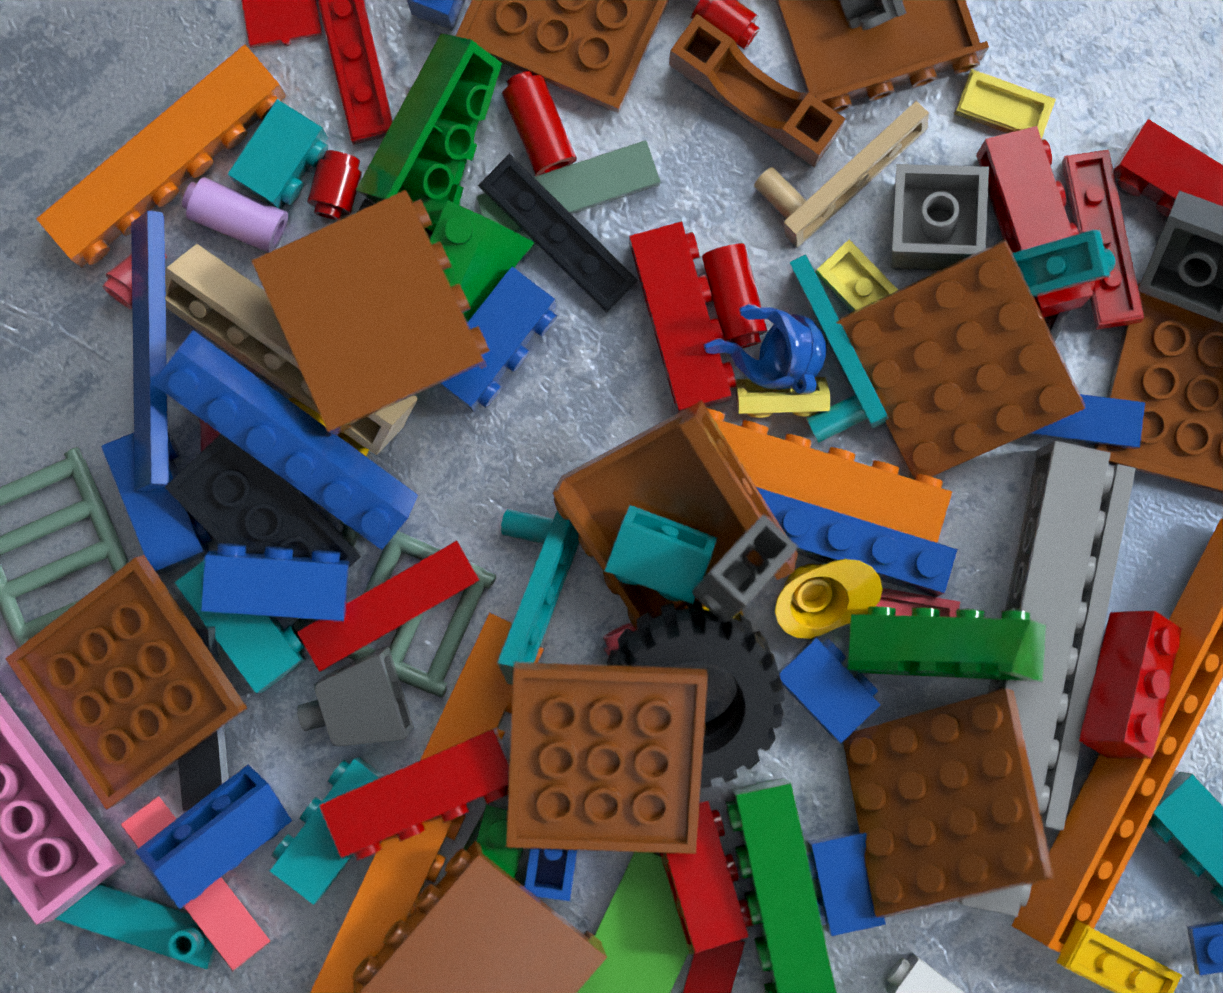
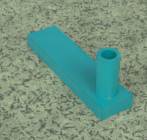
[1012,230,1115,297]
[790,254,889,443]
[497,509,580,685]
[55,883,216,969]

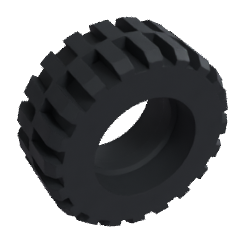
[606,601,785,788]

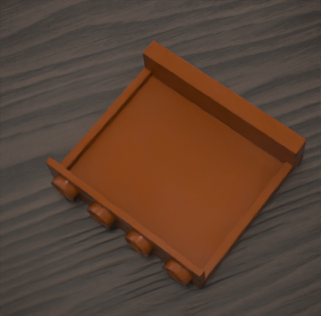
[775,0,989,113]
[252,190,490,435]
[552,400,798,629]
[353,841,607,993]

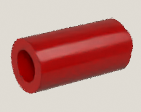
[502,71,577,176]
[702,243,768,349]

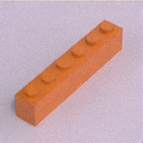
[36,44,286,268]
[707,408,953,543]

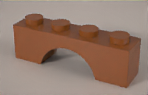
[669,14,846,167]

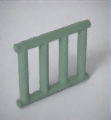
[0,447,129,649]
[292,520,496,698]

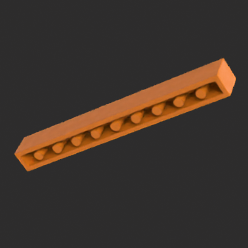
[1011,519,1223,953]
[310,613,545,993]

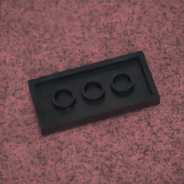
[164,434,362,620]

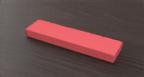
[121,796,270,972]

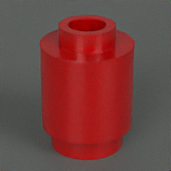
[691,0,760,50]
[307,150,362,221]

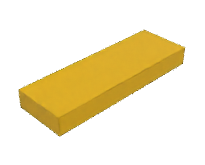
[1056,920,1182,993]

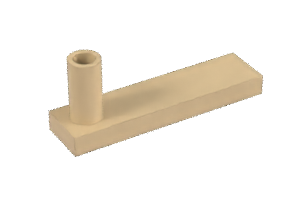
[754,101,929,248]

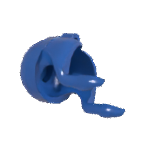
[704,304,827,394]

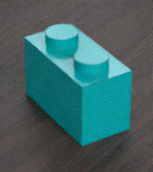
[228,99,329,210]
[605,505,717,604]

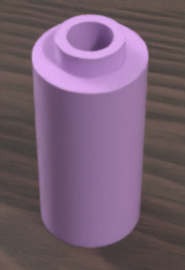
[182,177,288,253]

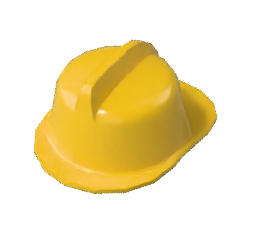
[774,559,883,639]

